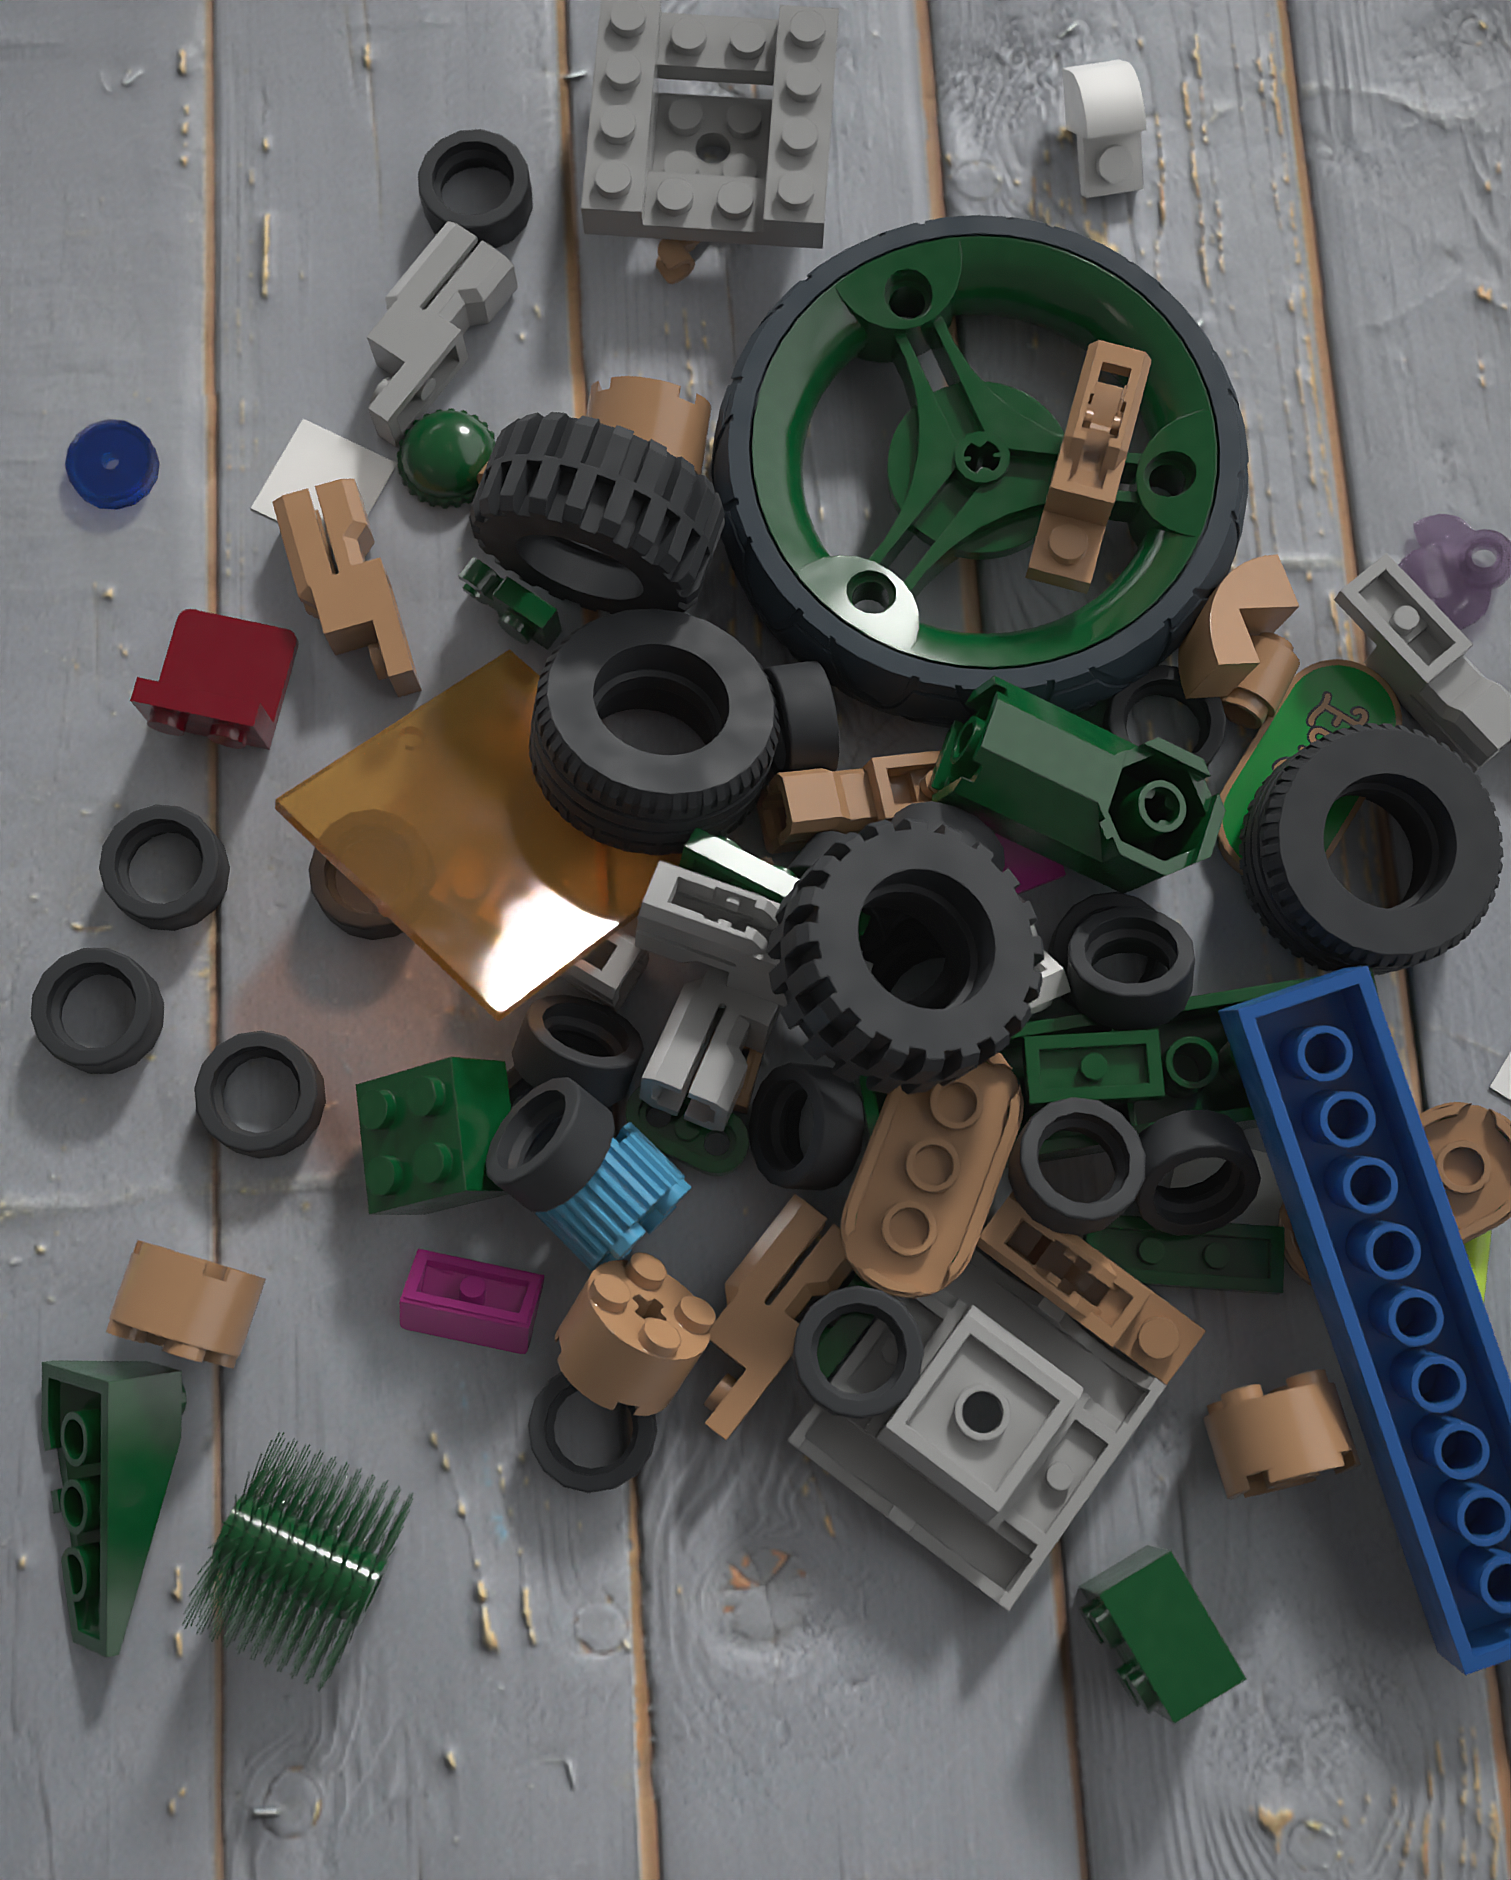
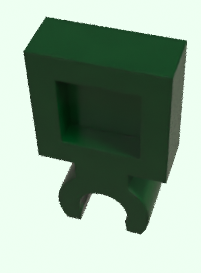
[458,557,562,650]

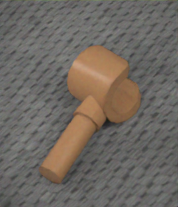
[655,239,701,284]

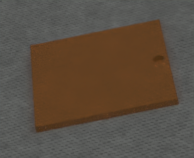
[275,649,682,1022]

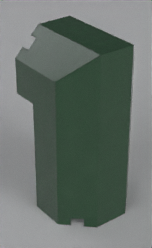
[931,676,1226,894]

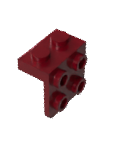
[130,609,299,750]

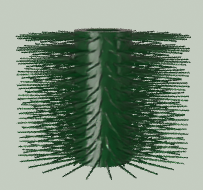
[182,1432,414,1691]

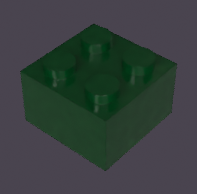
[355,1056,511,1215]
[1079,1545,1247,1724]

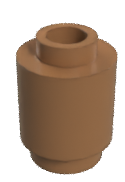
[1220,632,1300,729]

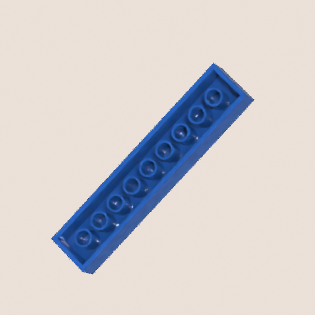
[1218,966,1511,1675]

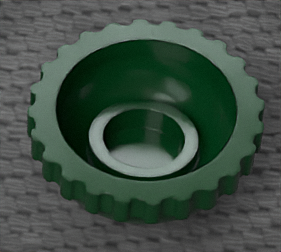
[397,408,495,509]

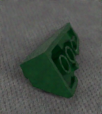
[41,1360,187,1658]

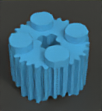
[535,1121,692,1271]

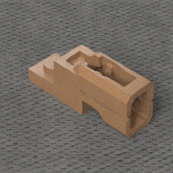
[1025,340,1152,594]
[272,479,422,698]
[757,750,941,854]
[976,1191,1206,1385]
[703,1194,853,1441]

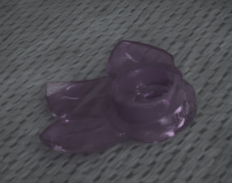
[1398,514,1511,630]

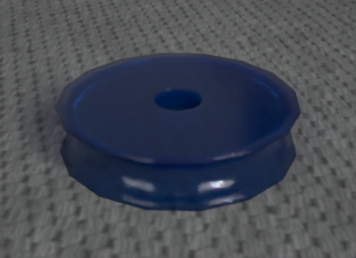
[65,419,160,510]

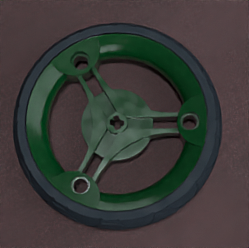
[711,215,1249,728]

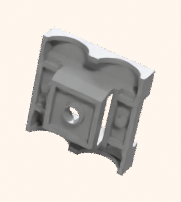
[581,0,839,249]
[787,1249,1166,1611]

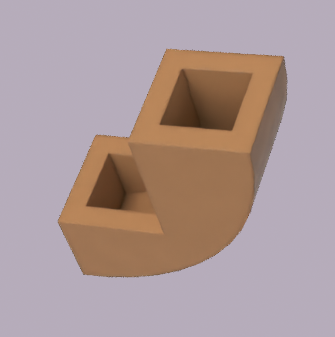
[1178,554,1300,699]

